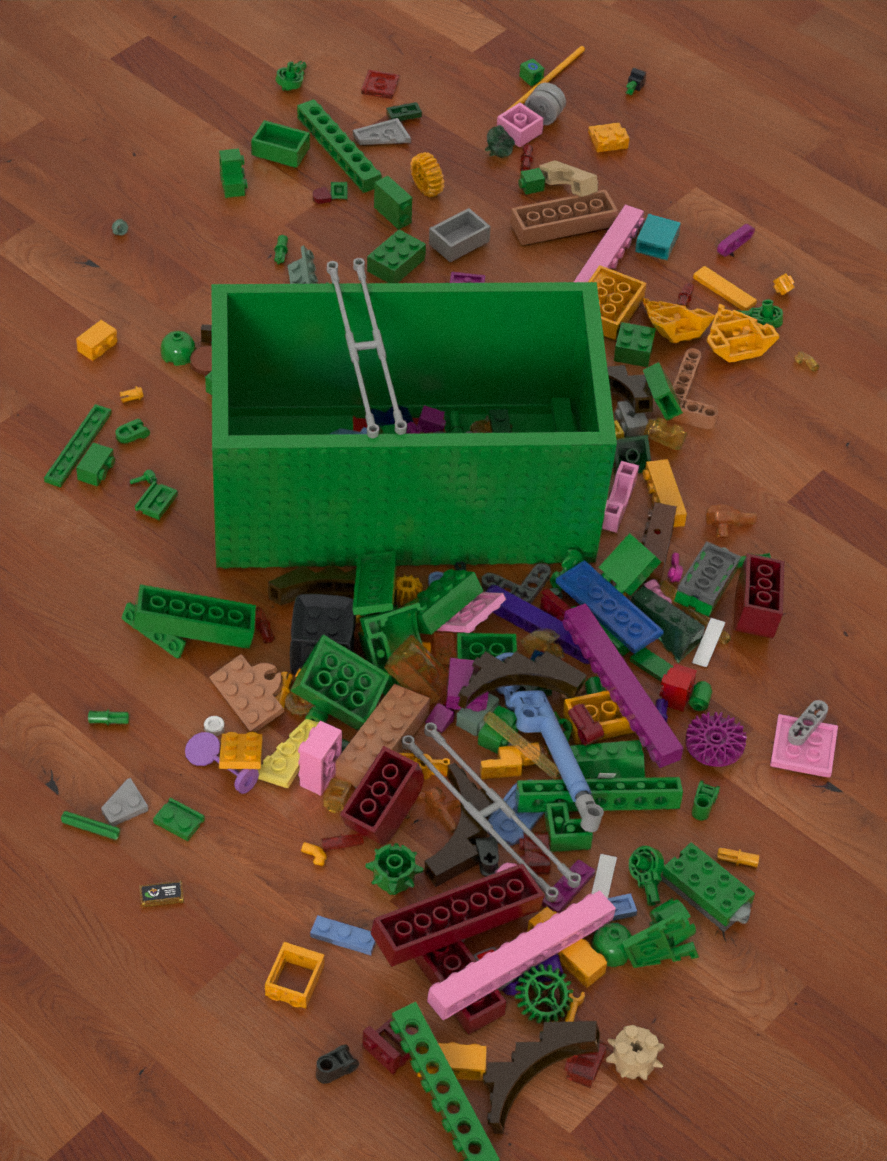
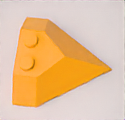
[642,298,715,343]
[707,304,779,363]

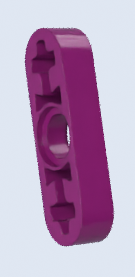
[717,224,755,257]

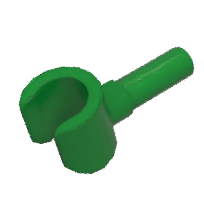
[130,469,157,484]

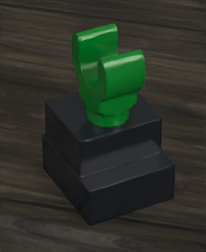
[626,68,646,95]

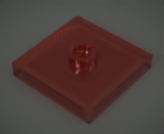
[361,70,400,99]

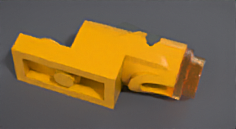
[480,742,548,779]

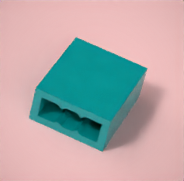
[635,214,681,260]

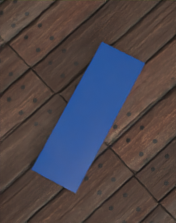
[556,560,663,654]

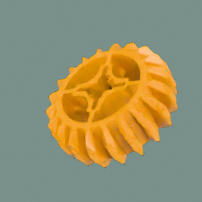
[410,152,444,197]

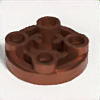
[190,346,212,377]

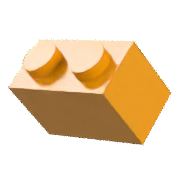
[76,320,118,361]

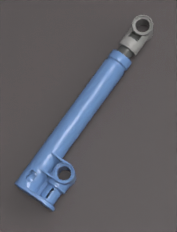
[508,691,604,832]

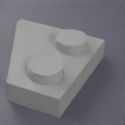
[101,778,148,826]

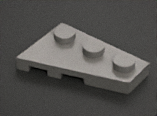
[353,118,411,145]

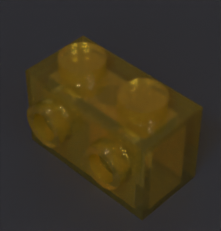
[643,417,688,450]

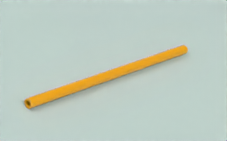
[505,46,585,112]

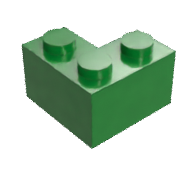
[219,148,248,198]
[544,802,593,852]

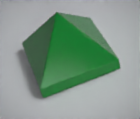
[331,182,348,199]

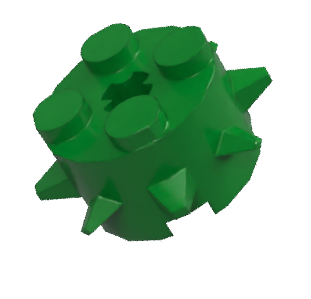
[365,843,424,895]

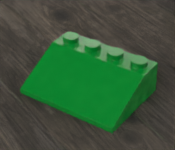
[290,635,390,731]

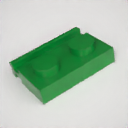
[135,481,178,520]
[153,797,205,841]

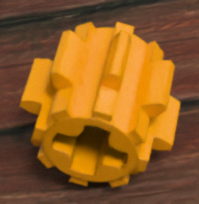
[773,273,795,295]

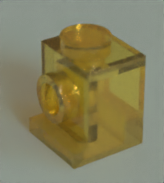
[324,778,351,813]

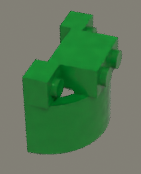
[358,602,438,695]

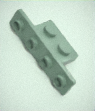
[288,245,318,284]

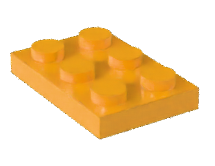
[219,732,263,769]

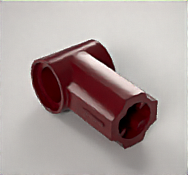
[568,703,604,746]

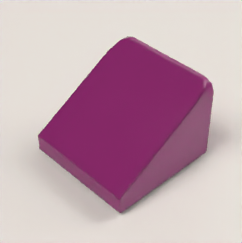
[425,703,454,733]

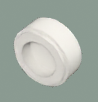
[204,716,225,736]

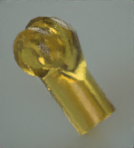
[794,352,820,371]

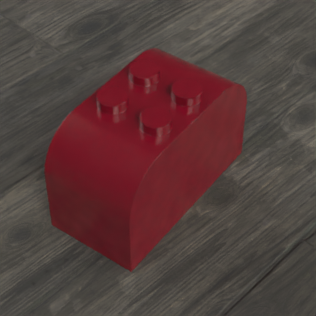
[733,553,785,639]
[340,746,424,845]

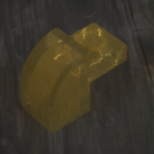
[520,628,565,660]

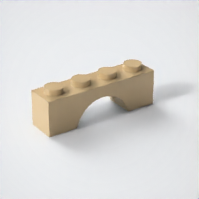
[539,160,598,197]

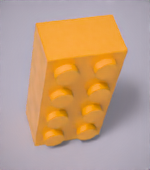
[563,690,634,745]

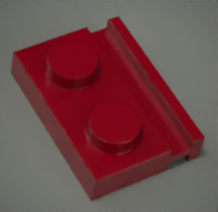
[540,588,571,622]

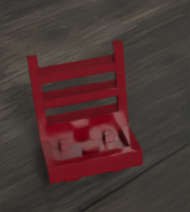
[362,1017,419,1075]

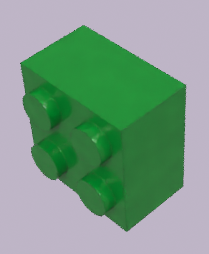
[613,322,656,367]

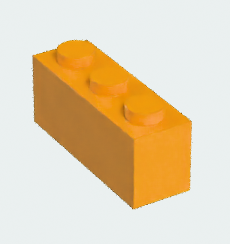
[418,1042,486,1081]

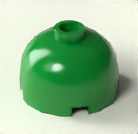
[160,331,196,366]
[591,923,632,967]

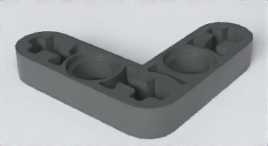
[481,563,551,604]

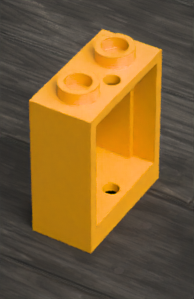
[265,942,325,1009]

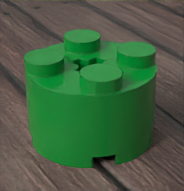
[649,898,696,948]

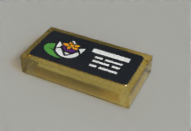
[139,880,184,907]

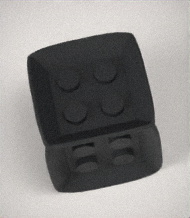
[290,594,356,675]

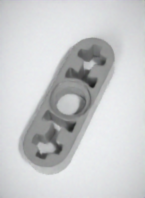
[788,700,828,746]

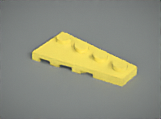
[257,719,319,788]

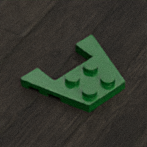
[622,912,699,968]

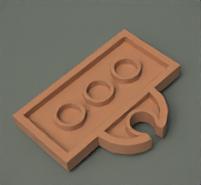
[209,654,285,732]

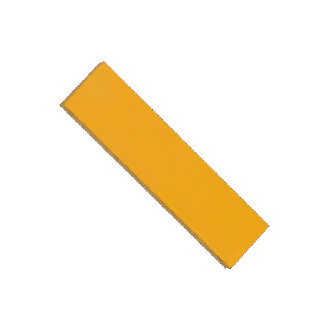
[693,266,757,311]

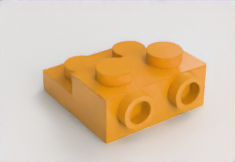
[588,123,629,152]

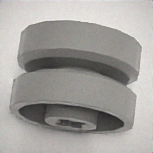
[525,83,566,125]

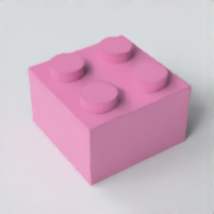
[496,103,543,147]

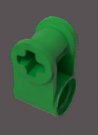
[691,780,720,821]

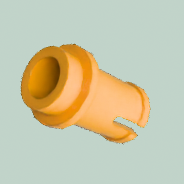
[119,386,144,403]

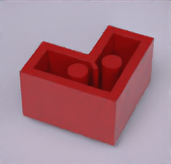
[659,663,697,712]

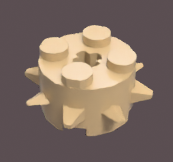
[606,1025,664,1080]

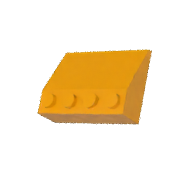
[588,265,646,340]

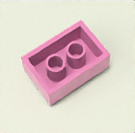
[298,721,342,796]

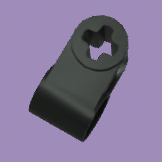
[475,837,499,877]
[316,1044,359,1084]

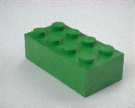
[404,569,483,635]

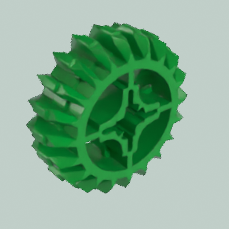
[514,964,573,1024]

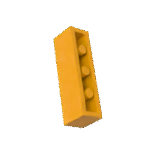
[643,459,687,527]
[527,907,607,988]

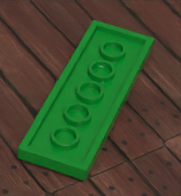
[353,550,397,616]

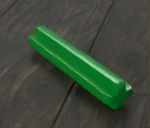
[61,811,120,840]

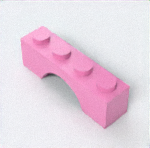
[602,461,639,533]

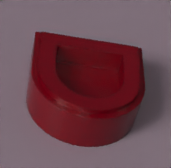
[312,187,331,204]

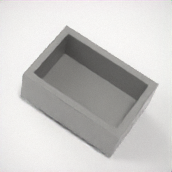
[429,208,491,262]

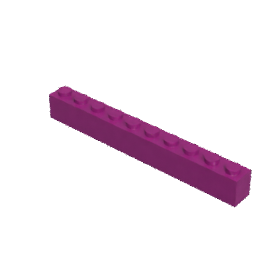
[563,603,683,768]

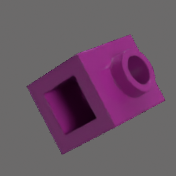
[417,406,446,433]

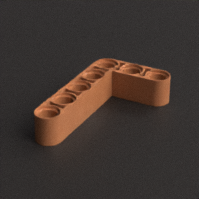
[671,348,718,429]

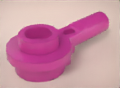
[667,553,683,583]

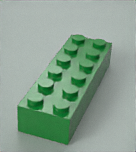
[133,584,256,649]

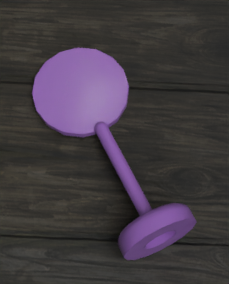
[185,732,259,794]

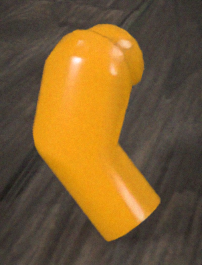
[301,842,327,866]

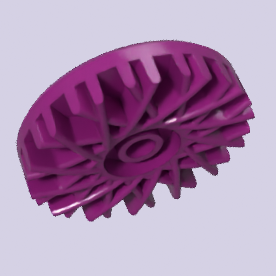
[685,712,747,767]

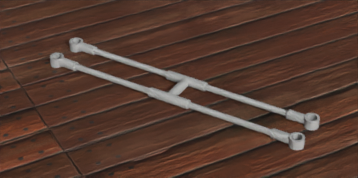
[327,258,407,438]
[402,723,581,902]

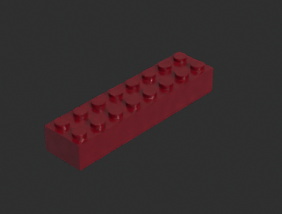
[371,863,544,967]

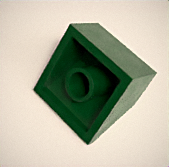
[613,434,651,474]

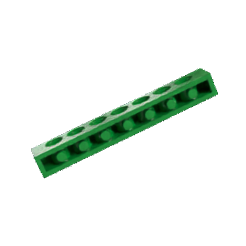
[297,99,382,193]
[515,777,683,813]
[390,1002,500,1161]

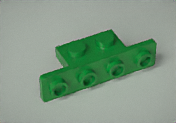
[121,602,186,658]

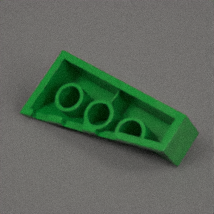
[570,740,645,779]

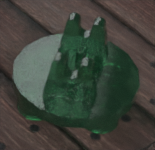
[485,125,515,158]

